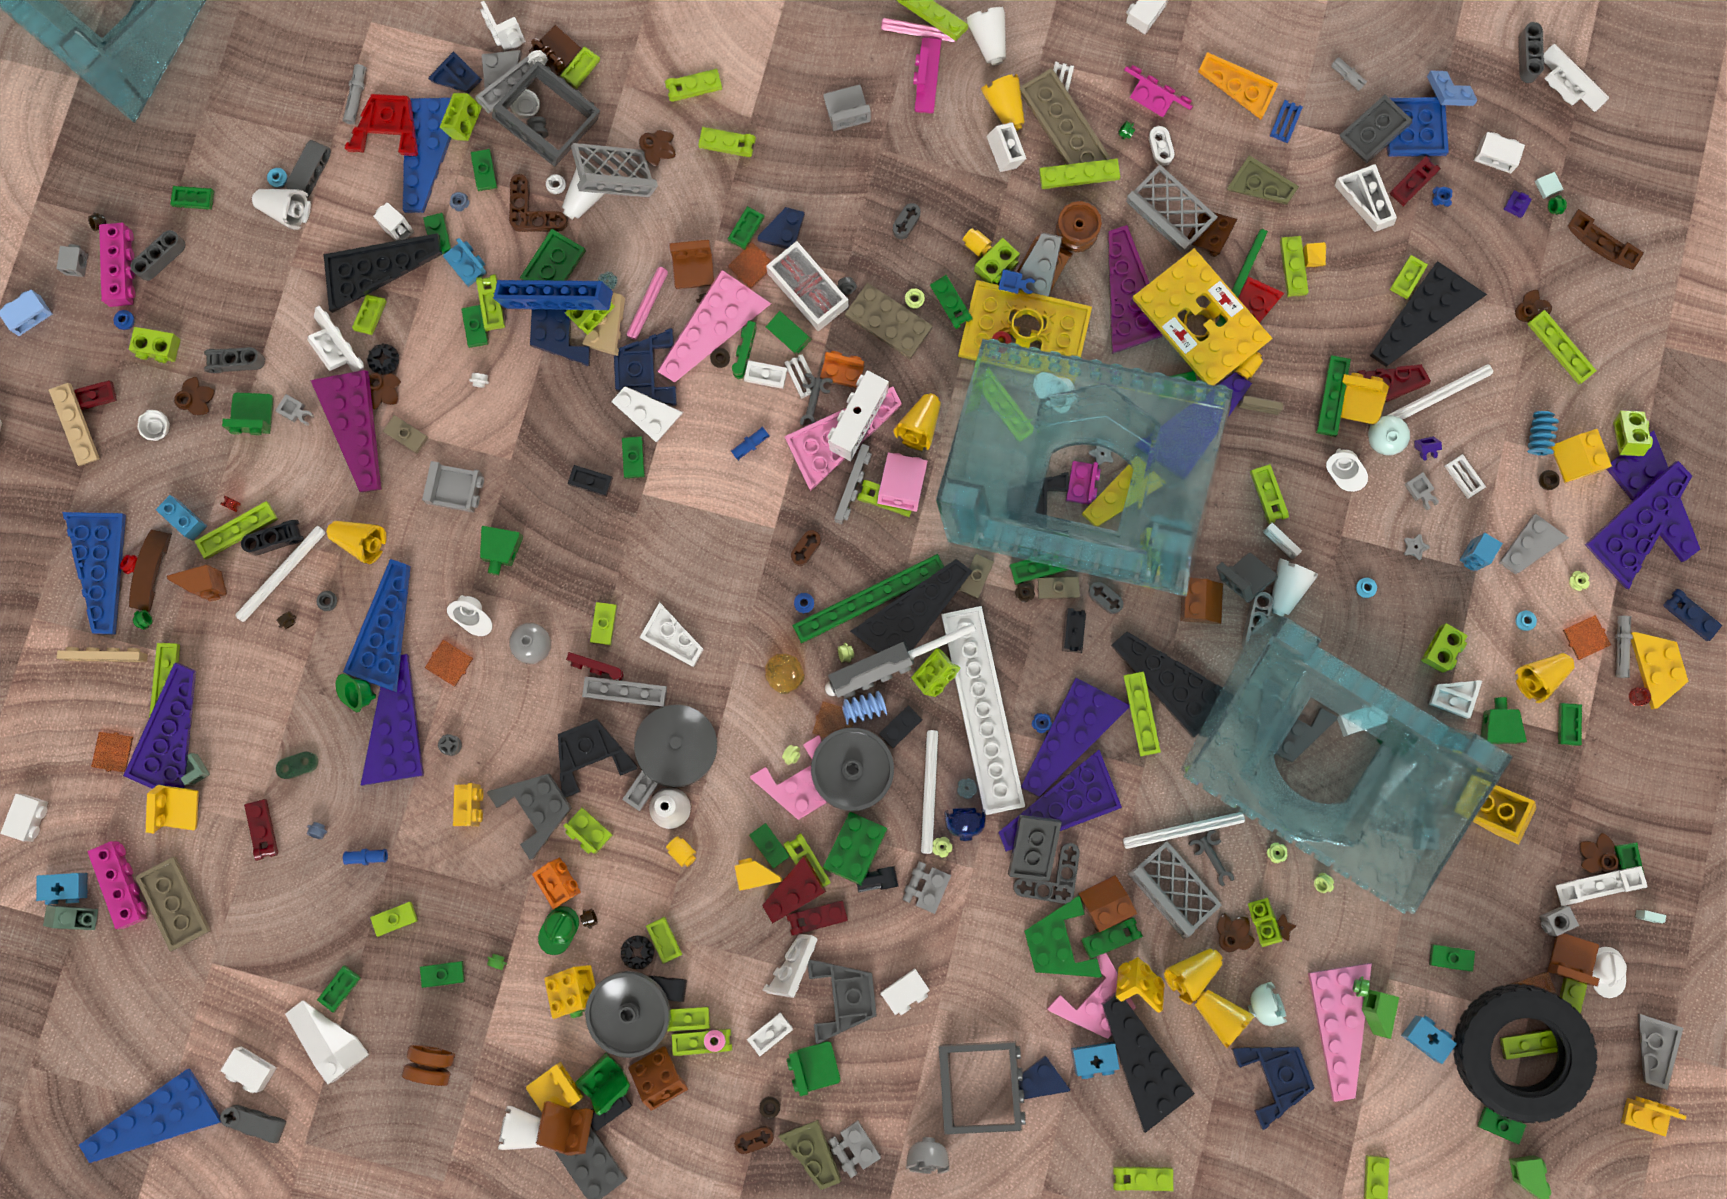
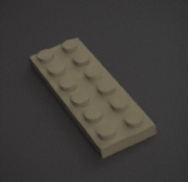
[1020,68,1111,186]

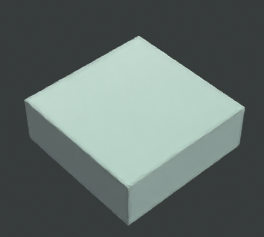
[1535,172,1563,199]
[1635,910,1666,923]

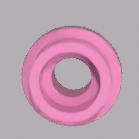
[704,1030,725,1052]

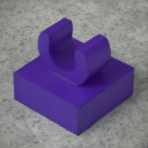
[1503,190,1532,218]
[1414,436,1442,461]

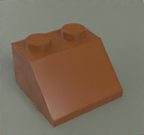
[167,565,227,601]
[1180,578,1223,624]
[1078,875,1137,932]

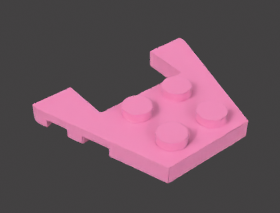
[750,735,827,820]
[1047,953,1136,1039]

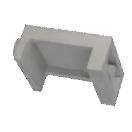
[422,461,484,513]

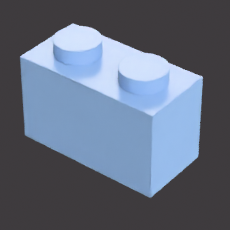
[0,289,52,336]

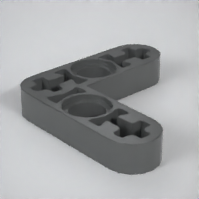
[1013,843,1080,903]

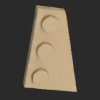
[582,293,625,356]

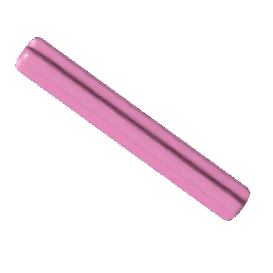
[881,18,956,42]
[627,267,668,340]

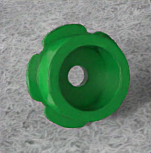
[1118,121,1135,140]
[1548,195,1567,215]
[133,610,153,630]

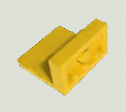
[453,783,484,826]
[145,785,199,834]
[544,965,596,1019]
[526,1061,584,1112]
[1621,1096,1687,1137]

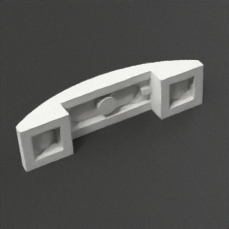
[1555,866,1648,906]

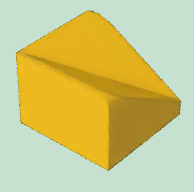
[1303,242,1326,268]

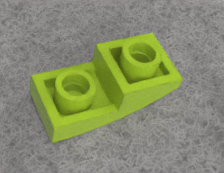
[1248,897,1283,947]

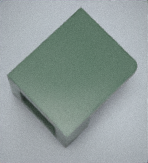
[181,753,210,786]

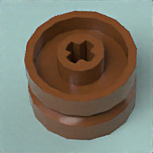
[1055,201,1102,253]
[402,1045,455,1086]

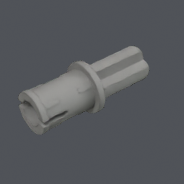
[1331,57,1368,91]

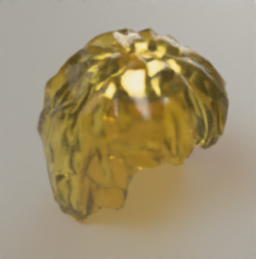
[765,653,805,694]

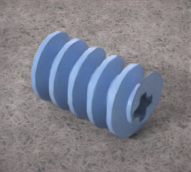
[842,691,887,725]

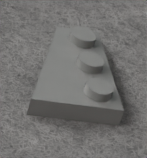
[482,50,522,112]
[1019,233,1062,297]
[1499,514,1569,574]
[1638,1014,1683,1090]

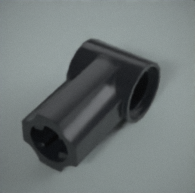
[857,866,899,893]

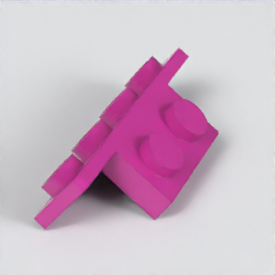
[913,38,941,114]
[1124,65,1194,117]

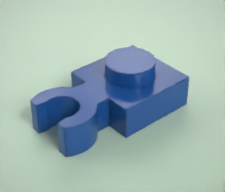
[998,269,1035,294]

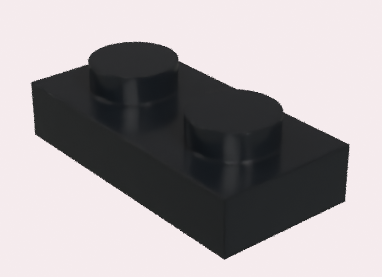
[567,465,613,497]
[879,705,922,748]
[591,1095,632,1132]

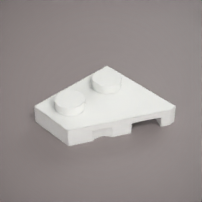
[1429,680,1482,719]

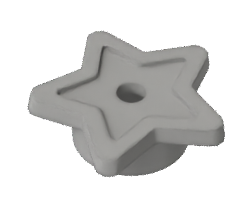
[1089,441,1114,466]
[1404,534,1430,560]

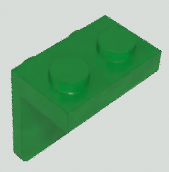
[222,393,274,435]
[786,1041,841,1097]
[575,1052,630,1116]

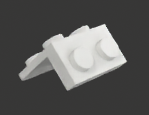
[480,1,525,52]

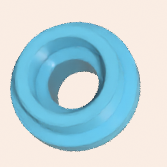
[267,168,288,188]
[1356,578,1377,598]
[1515,610,1537,631]

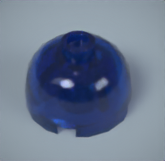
[944,808,986,841]

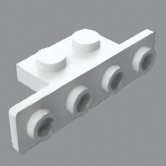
[1544,44,1609,112]
[307,306,364,372]

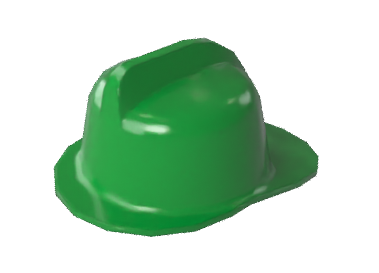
[335,674,376,713]
[538,906,579,955]

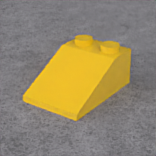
[1457,776,1536,845]

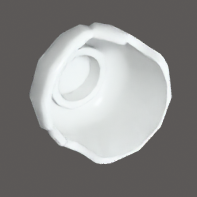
[510,89,540,119]
[137,410,170,441]

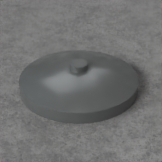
[634,705,717,787]
[811,728,894,811]
[585,971,671,1058]

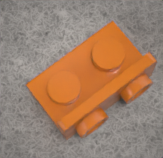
[820,351,865,389]
[532,857,581,910]

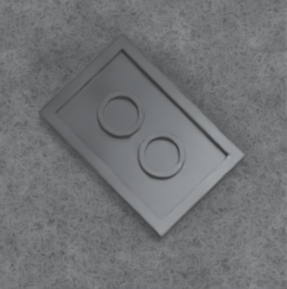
[1339,94,1412,164]
[1008,815,1062,882]
[555,1126,628,1199]

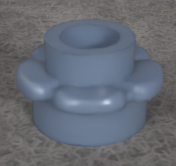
[450,192,469,211]
[307,822,327,839]

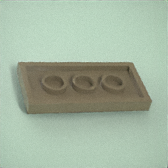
[845,283,933,359]
[135,857,211,952]

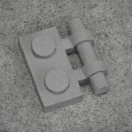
[902,861,951,914]
[828,1120,881,1178]

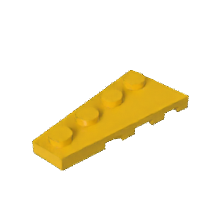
[1082,456,1166,528]

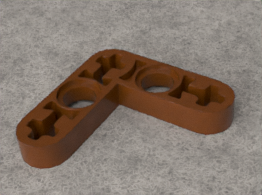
[509,174,568,232]

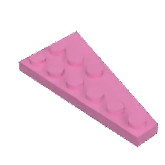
[657,270,771,382]
[784,387,902,491]
[1308,963,1372,1102]

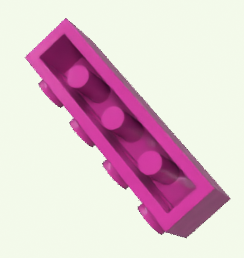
[99,223,136,307]
[87,841,148,929]

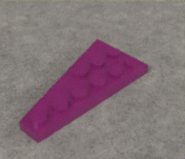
[1108,225,1164,354]
[310,370,382,493]

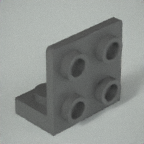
[1216,553,1278,603]

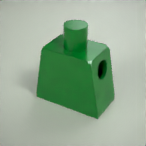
[480,526,523,575]
[1480,697,1527,744]

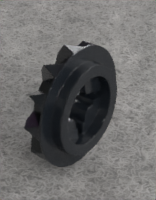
[366,343,399,375]
[621,935,654,969]

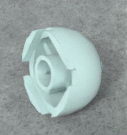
[1368,415,1410,456]
[1248,982,1287,1026]

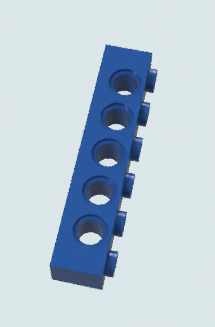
[493,280,613,310]

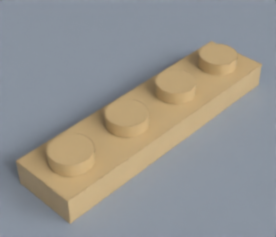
[49,383,100,466]
[57,647,148,662]

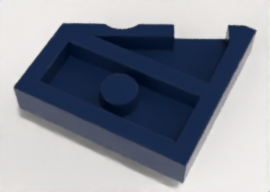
[428,51,482,94]
[757,207,805,249]
[1019,1055,1070,1099]

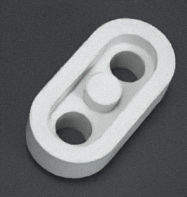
[1149,126,1174,166]

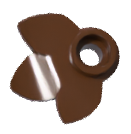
[639,130,676,167]
[1515,290,1552,323]
[369,373,401,410]
[174,377,215,416]
[1580,833,1618,873]
[1217,913,1255,952]

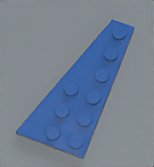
[403,98,451,213]
[62,512,126,635]
[343,559,411,692]
[79,1068,221,1163]

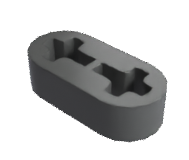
[893,203,921,240]
[1088,582,1124,614]

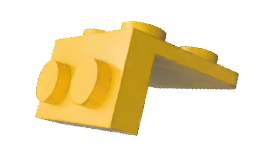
[1341,373,1389,424]
[1116,957,1165,1013]

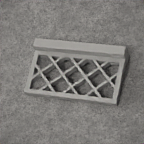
[571,143,658,197]
[1126,164,1217,254]
[1128,841,1222,938]

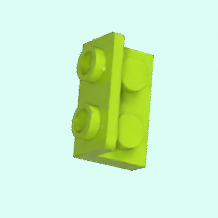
[911,648,961,697]
[563,807,613,854]

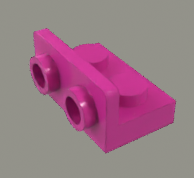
[1066,461,1101,505]

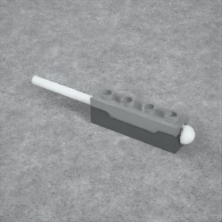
[825,624,976,699]

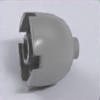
[509,623,551,664]
[906,1137,949,1174]

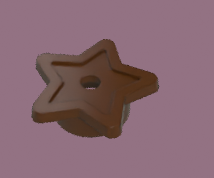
[1277,914,1296,941]

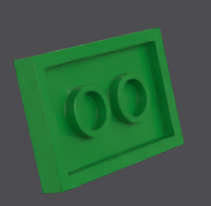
[520,229,586,281]
[823,812,888,885]

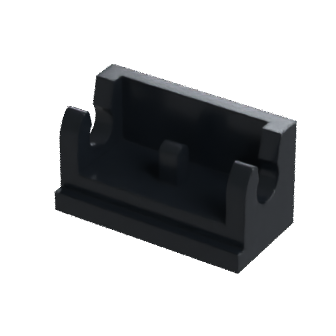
[1062,608,1086,653]

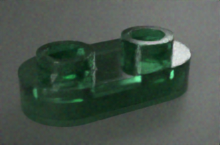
[276,751,318,779]

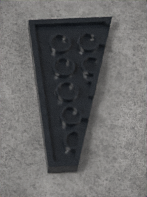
[850,559,973,653]

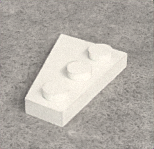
[611,386,684,442]
[640,602,703,667]
[763,934,817,998]

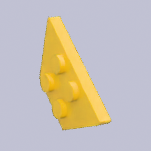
[1631,632,1689,710]

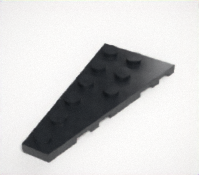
[323,233,442,313]
[1370,261,1487,367]
[1111,632,1240,738]
[1101,992,1195,1133]

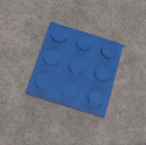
[1387,97,1449,157]

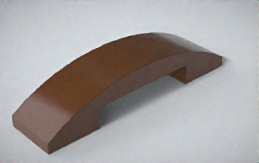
[1567,209,1644,270]
[129,529,172,612]

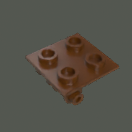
[529,25,582,76]
[1187,212,1237,257]

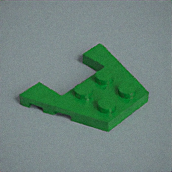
[1024,896,1102,978]

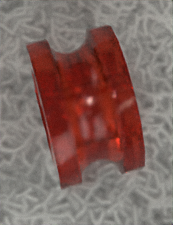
[220,496,241,513]
[1629,687,1651,706]

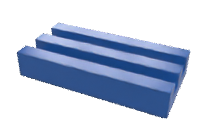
[1270,100,1303,143]

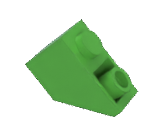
[1362,989,1400,1039]
[1509,1155,1551,1199]

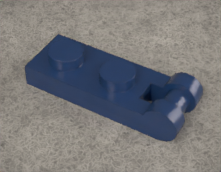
[1663,589,1723,641]

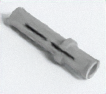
[342,64,367,125]
[1615,616,1633,678]

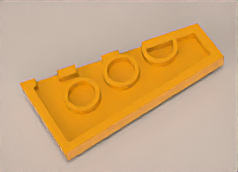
[1198,52,1278,120]

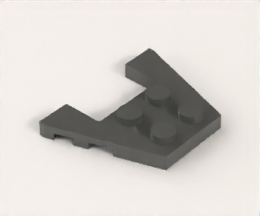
[1254,679,1338,762]
[487,774,572,860]
[808,959,877,1044]

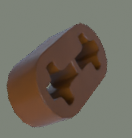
[791,530,821,566]
[734,1126,774,1154]

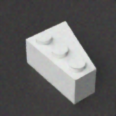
[1335,164,1397,232]

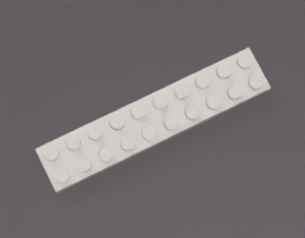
[941,606,1025,816]

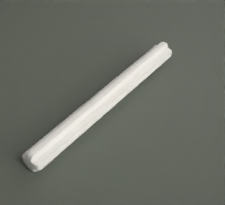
[1388,364,1493,420]
[236,526,325,622]
[921,730,938,854]
[1123,812,1245,849]

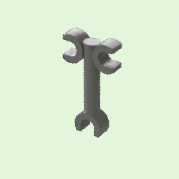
[800,373,833,425]
[1188,830,1234,886]

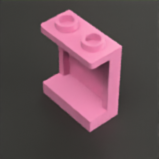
[877,453,927,512]

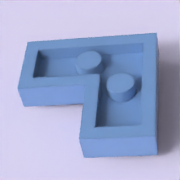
[1427,71,1477,106]

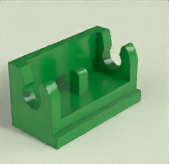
[766,311,812,354]

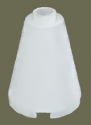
[967,7,1006,66]
[562,166,604,220]
[252,189,311,230]
[1272,558,1318,617]
[649,787,691,829]
[498,1106,542,1150]

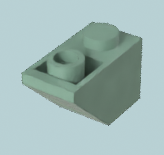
[43,905,98,930]

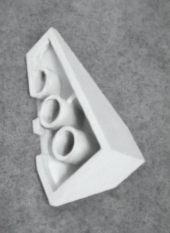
[285,1001,369,1084]

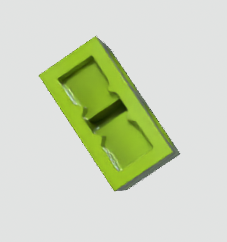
[440,93,482,141]
[974,238,1020,284]
[565,303,615,335]
[129,327,181,363]
[1613,410,1653,456]
[1421,623,1468,673]

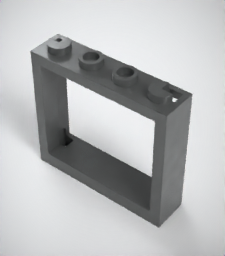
[492,61,600,167]
[939,1041,1026,1134]

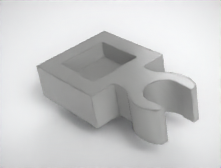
[275,394,314,425]
[1404,473,1439,510]

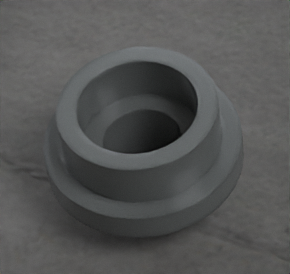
[837,277,857,295]
[316,591,338,611]

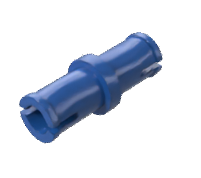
[730,427,770,461]
[343,849,388,865]

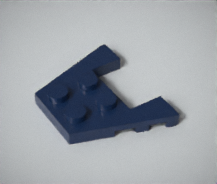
[530,309,591,366]
[614,328,677,406]
[1231,1046,1315,1130]

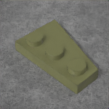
[1227,155,1299,205]
[778,1120,842,1190]

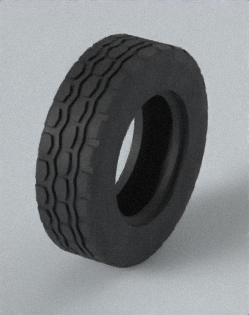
[1453,984,1598,1123]

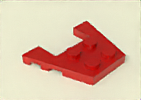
[344,94,418,156]

